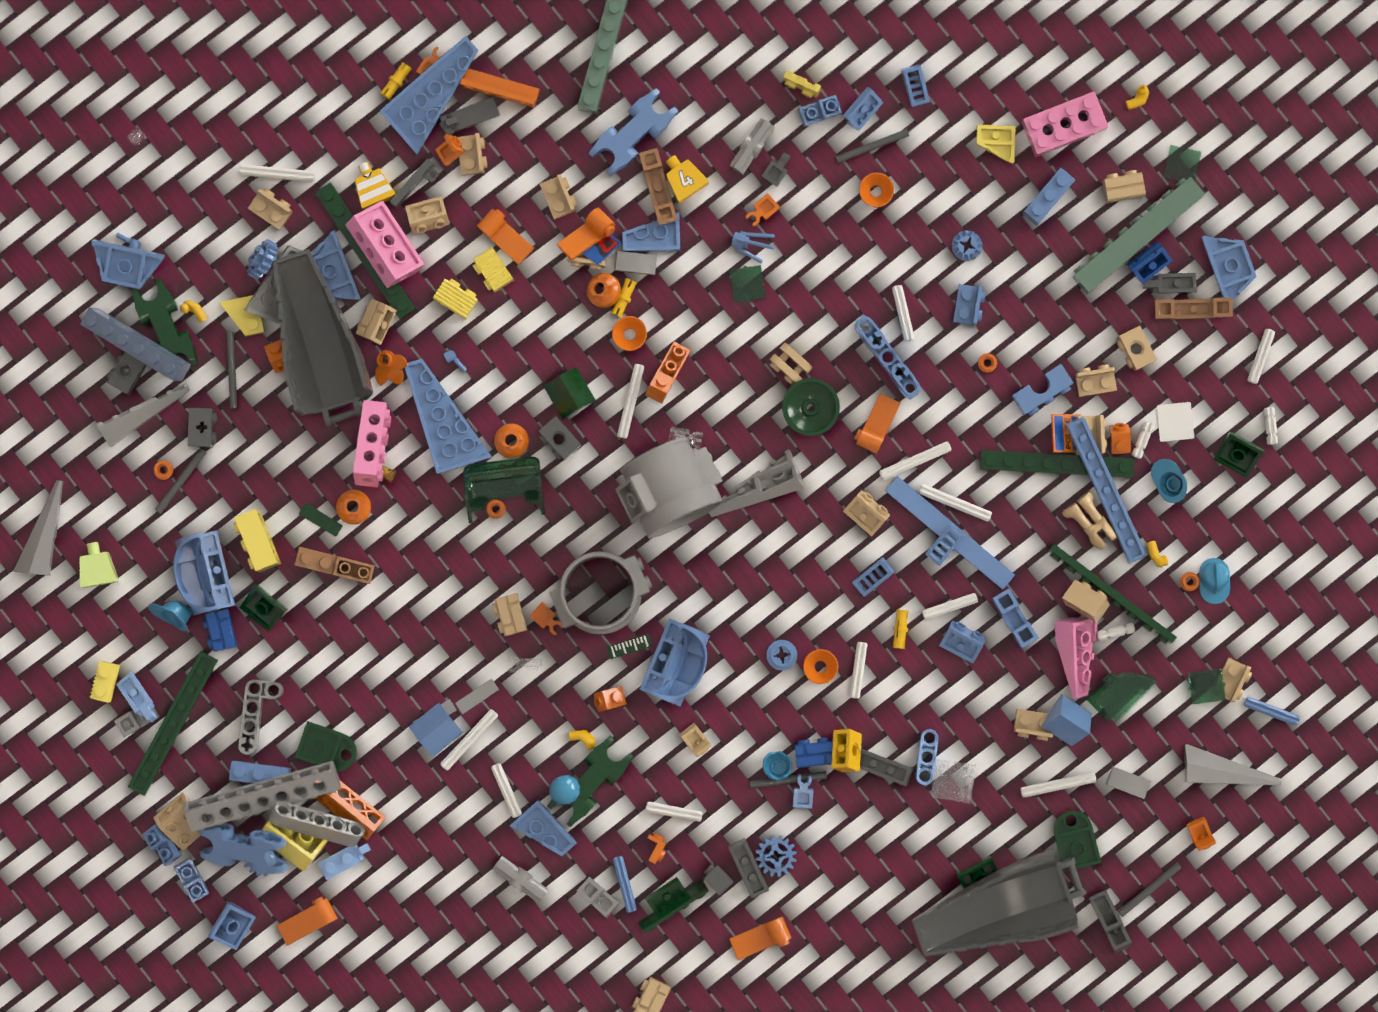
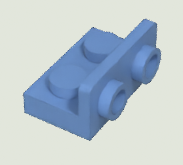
[843,87,883,131]
[953,284,985,326]
[939,621,986,664]

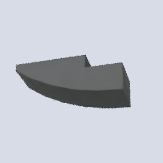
[1089,890,1132,954]

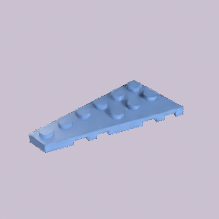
[380,36,479,154]
[405,359,492,474]

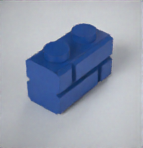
[1126,241,1173,284]
[203,609,238,652]
[794,737,833,768]

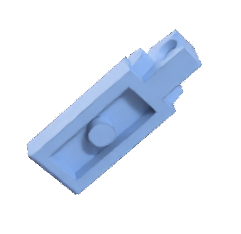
[116,672,158,722]
[318,843,371,880]

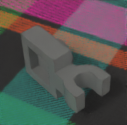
[762,152,791,187]

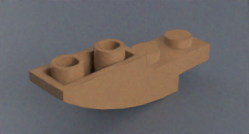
[294,547,375,584]

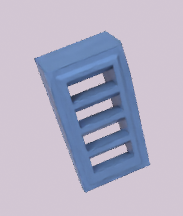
[901,64,930,107]
[925,523,966,566]
[852,557,895,597]

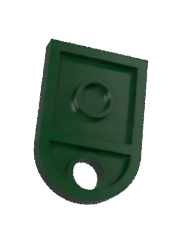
[295,721,357,771]
[1053,811,1102,872]

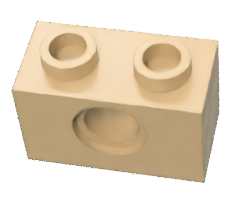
[1117,326,1157,371]

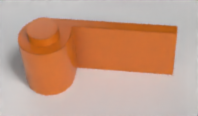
[557,208,615,261]
[476,209,534,265]
[854,393,901,454]
[276,896,338,946]
[730,916,792,960]

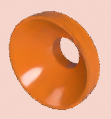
[859,172,894,207]
[587,273,621,308]
[612,316,647,351]
[494,424,529,458]
[336,490,371,525]
[803,649,838,684]

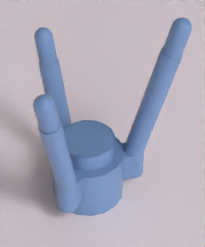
[731,231,775,263]

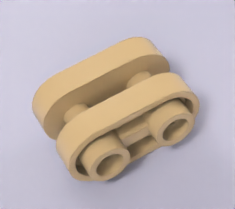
[769,343,813,385]

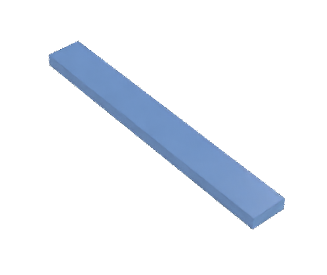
[1065,417,1147,564]
[885,476,1015,590]

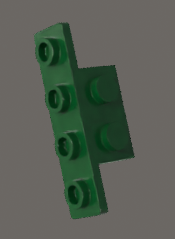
[639,877,709,933]

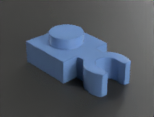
[792,774,813,809]

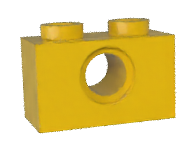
[831,729,862,773]

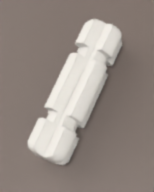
[1264,407,1278,445]
[1132,422,1154,459]
[1097,623,1135,641]

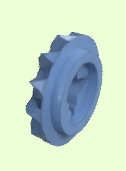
[952,230,982,261]
[767,640,797,670]

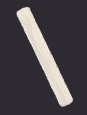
[239,164,315,182]
[617,364,644,439]
[879,442,951,480]
[919,485,992,521]
[440,709,498,770]
[1021,772,1096,798]

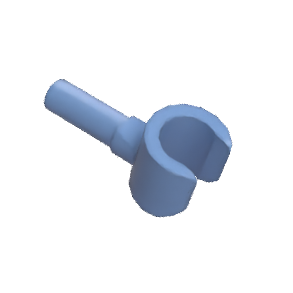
[116,233,141,249]
[444,350,467,372]

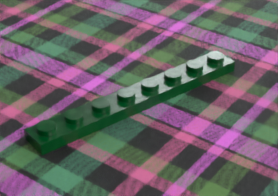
[315,182,416,319]
[980,450,1134,478]
[1048,544,1177,644]
[128,651,218,796]

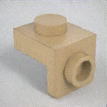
[679,723,712,757]

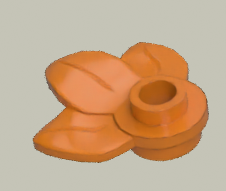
[375,350,408,386]

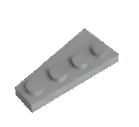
[244,245,302,324]

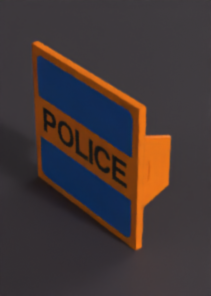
[1051,414,1081,453]

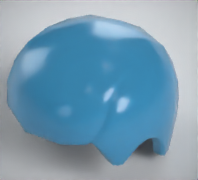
[763,751,792,781]
[549,775,580,805]

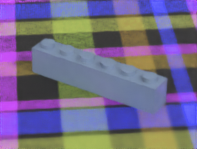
[80,308,191,381]

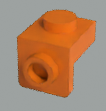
[435,134,464,166]
[264,339,284,373]
[1109,423,1131,454]
[594,686,627,712]
[1186,816,1216,851]
[647,833,666,864]

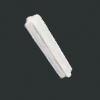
[892,285,914,341]
[1247,329,1275,384]
[922,593,978,620]
[849,642,867,699]
[491,763,522,818]
[646,802,703,822]

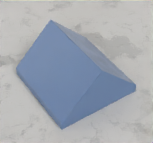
[1041,694,1092,746]
[409,703,463,756]
[208,902,256,950]

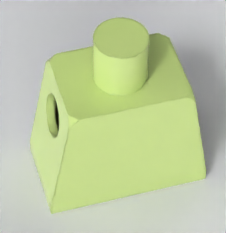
[80,542,119,588]

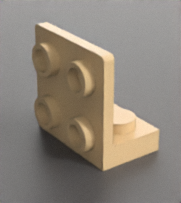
[153,792,201,851]

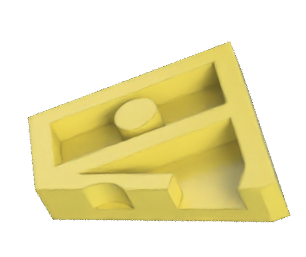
[783,71,821,98]
[976,125,1016,164]
[220,295,265,336]

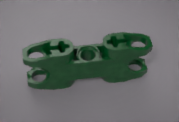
[131,278,199,367]
[547,735,634,827]

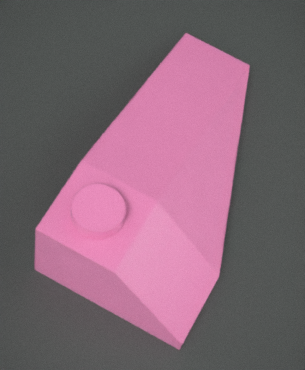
[1055,617,1098,699]

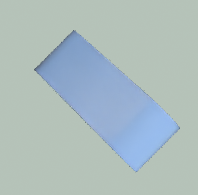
[915,729,938,785]

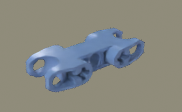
[589,88,678,177]
[855,316,920,400]
[198,823,288,874]

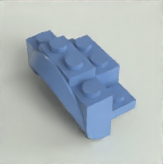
[173,530,235,616]
[639,618,710,707]

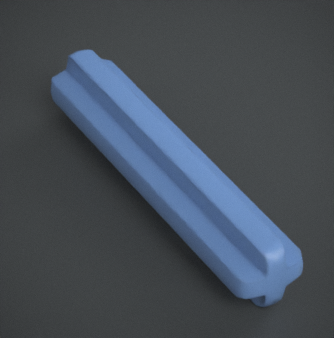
[1244,697,1300,725]
[613,856,637,913]

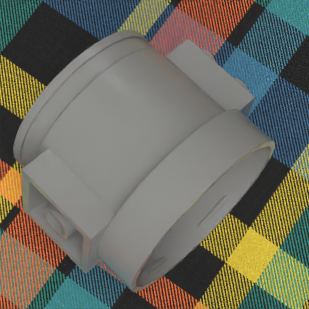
[615,437,723,538]
[549,551,652,634]

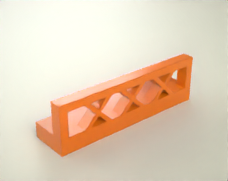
[460,69,540,108]
[314,781,386,840]

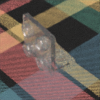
[931,759,976,803]

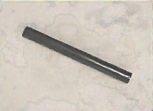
[835,129,909,163]
[226,332,238,409]
[155,448,207,514]
[750,771,827,789]
[1118,863,1182,917]

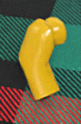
[1126,85,1149,110]
[180,300,208,323]
[1147,541,1168,568]
[569,730,596,749]

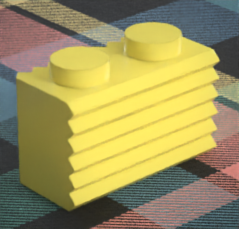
[472,247,514,292]
[433,279,478,320]
[90,661,120,703]

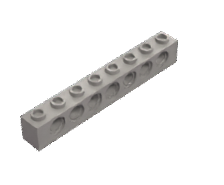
[184,761,340,832]

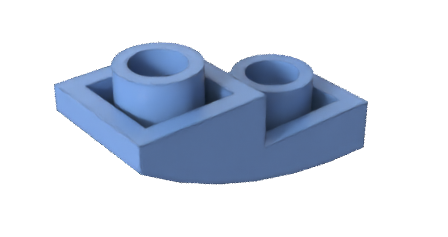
[797,95,842,127]
[143,824,181,866]
[174,857,210,903]

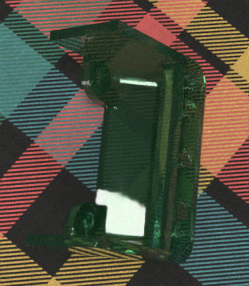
[463,457,545,524]
[1087,672,1157,722]

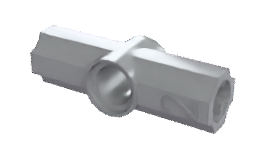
[730,118,774,175]
[493,856,548,903]

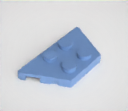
[312,230,361,300]
[1201,236,1257,300]
[91,239,165,289]

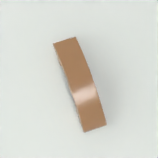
[639,148,678,226]
[1155,297,1233,319]

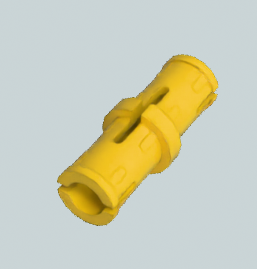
[380,62,412,100]
[611,278,637,318]
[892,609,909,649]

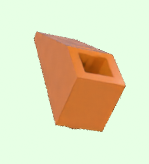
[645,342,691,404]

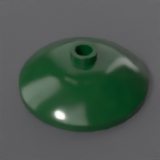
[782,378,840,436]

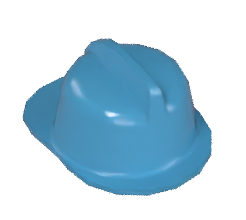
[1151,459,1187,503]
[1199,558,1230,604]
[148,601,192,631]

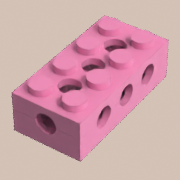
[1021,91,1109,158]
[346,201,424,288]
[353,400,391,487]

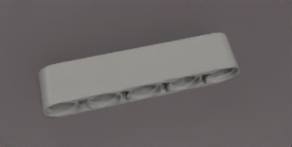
[269,801,365,847]

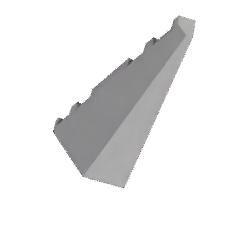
[96,383,190,447]
[709,449,804,517]
[14,480,63,576]
[1184,744,1281,785]

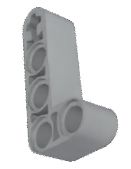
[238,680,284,755]

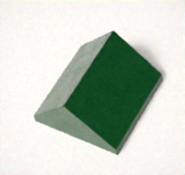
[544,367,596,419]
[1213,432,1265,477]
[239,584,288,632]
[955,856,998,889]

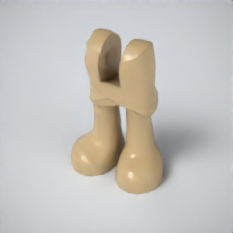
[1062,491,1117,550]

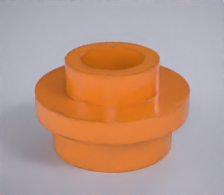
[978,353,997,373]
[154,461,173,480]
[486,500,506,519]
[1180,572,1199,591]

